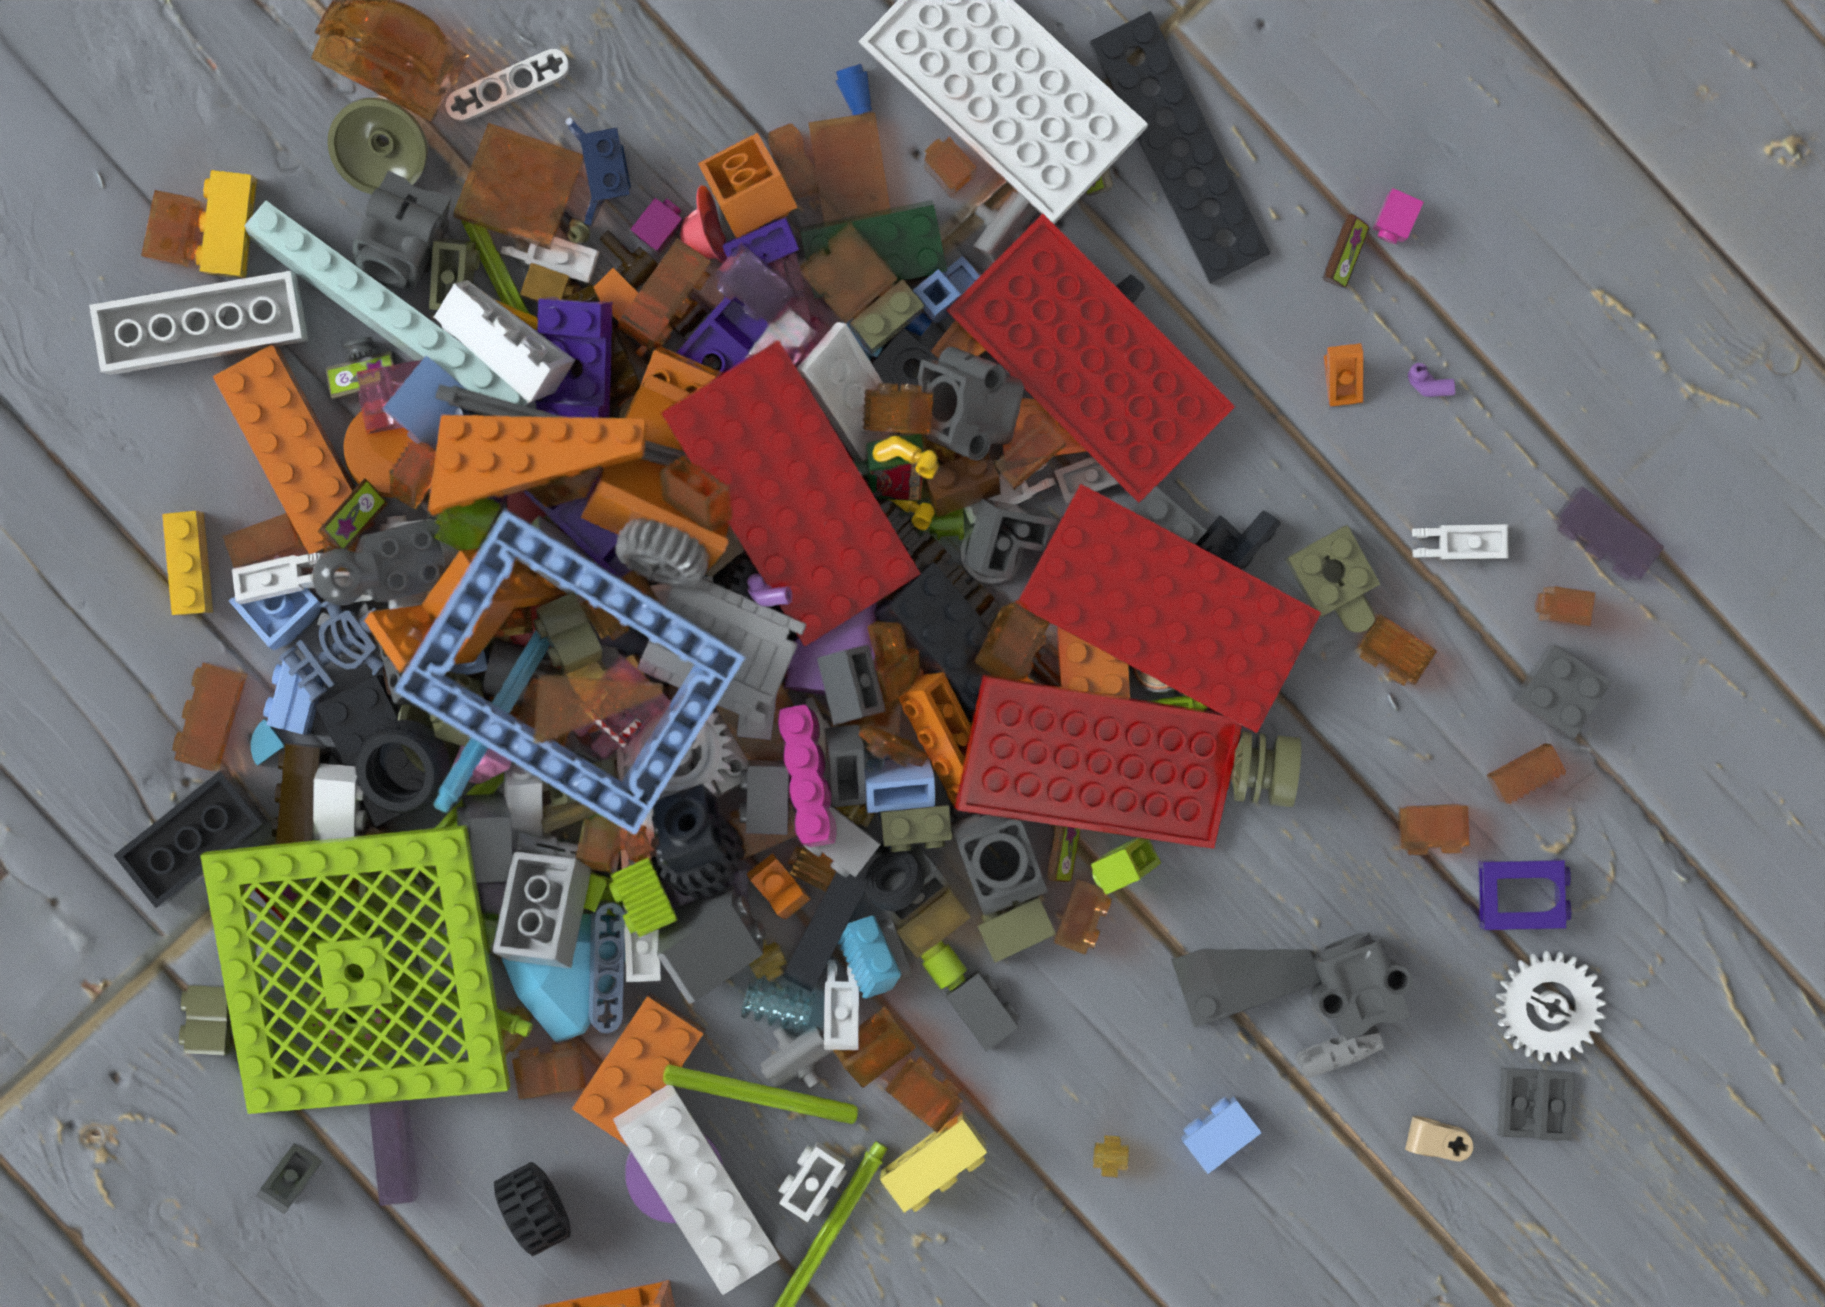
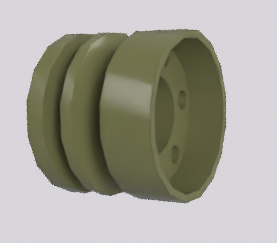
[1231,731,1301,808]

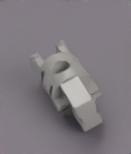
[1295,1026,1384,1078]

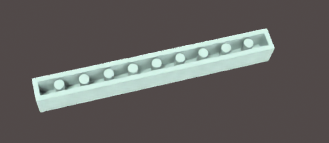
[244,200,536,409]

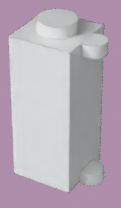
[504,764,551,850]

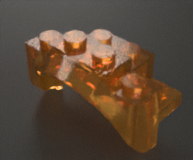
[311,0,469,122]

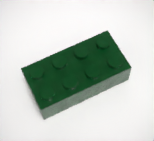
[800,200,947,299]

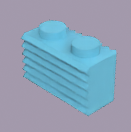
[837,915,902,999]

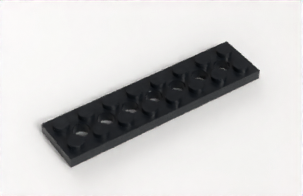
[1090,11,1271,284]

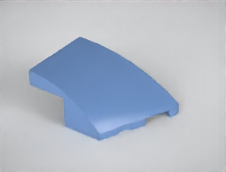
[382,355,488,457]

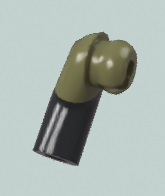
[549,206,591,244]

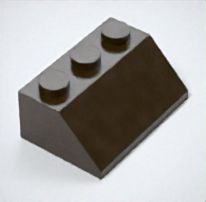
[272,743,331,844]

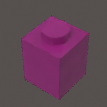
[630,198,683,254]

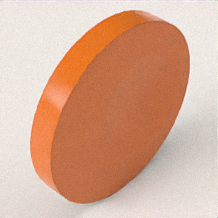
[344,401,435,498]

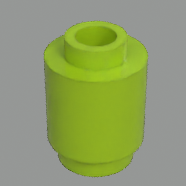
[919,939,968,991]

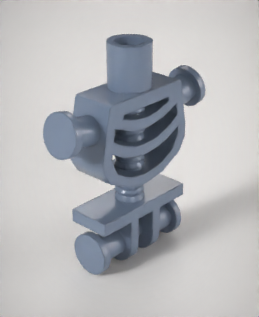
[278,602,384,702]

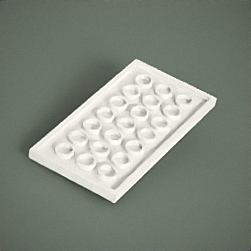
[858,0,1148,224]

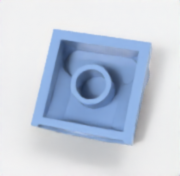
[229,554,322,650]

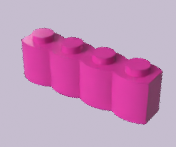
[779,705,837,847]

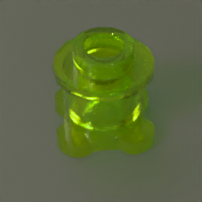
[929,508,964,540]

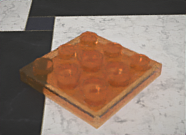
[453,123,584,250]

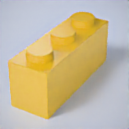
[196,170,257,279]
[162,511,213,616]

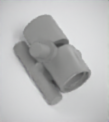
[973,191,1038,263]
[760,1025,833,1089]

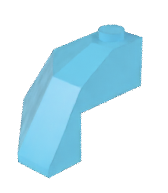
[502,914,626,1043]

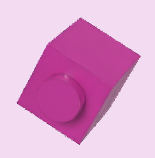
[1372,188,1424,244]

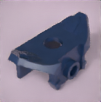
[565,117,631,227]

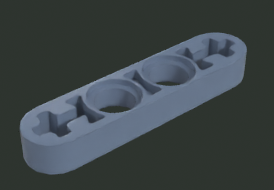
[589,900,625,1033]

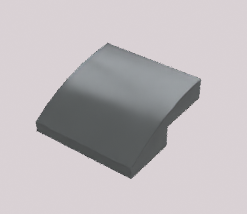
[1497,1068,1575,1140]

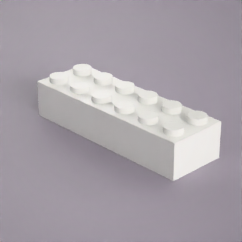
[89,271,309,375]
[613,1085,780,1295]

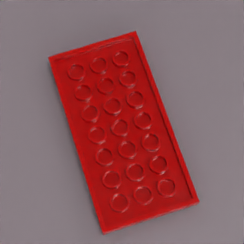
[946,214,1235,503]
[660,339,921,646]
[1016,484,1321,733]
[955,675,1242,849]

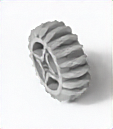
[615,519,709,589]

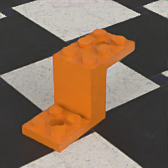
[364,548,568,673]

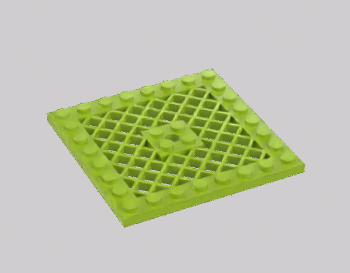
[200,825,511,1114]

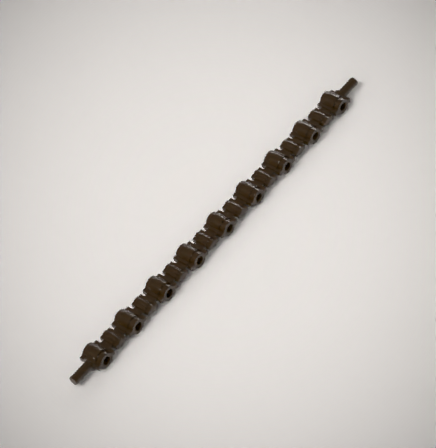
[599,230,1060,687]

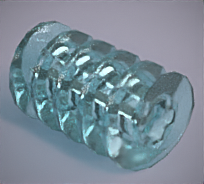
[741,979,816,1033]

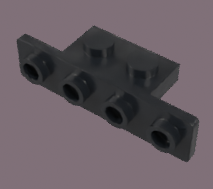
[1195,511,1281,569]

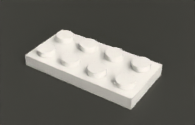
[797,322,907,461]

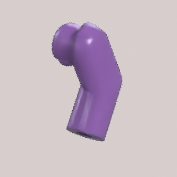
[1408,363,1455,397]
[747,573,792,607]

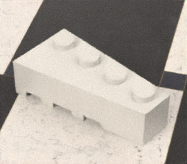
[434,280,575,403]

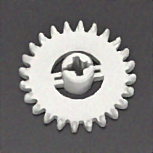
[621,697,734,799]
[1495,951,1607,1062]

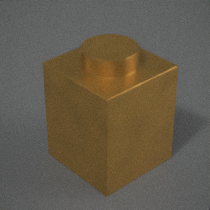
[520,263,575,303]

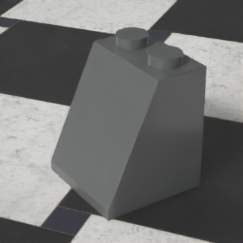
[657,885,766,1004]

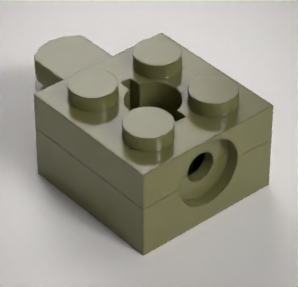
[1284,525,1380,632]

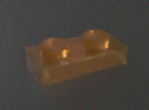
[859,724,928,767]

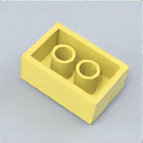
[880,1111,987,1213]

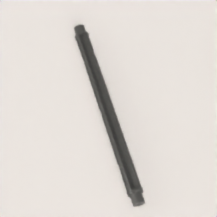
[436,384,697,473]

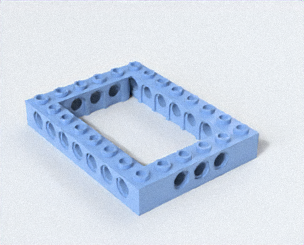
[395,508,745,835]

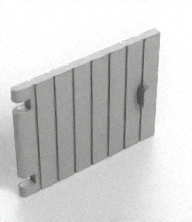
[637,578,807,725]

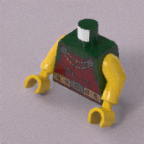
[853,434,938,530]

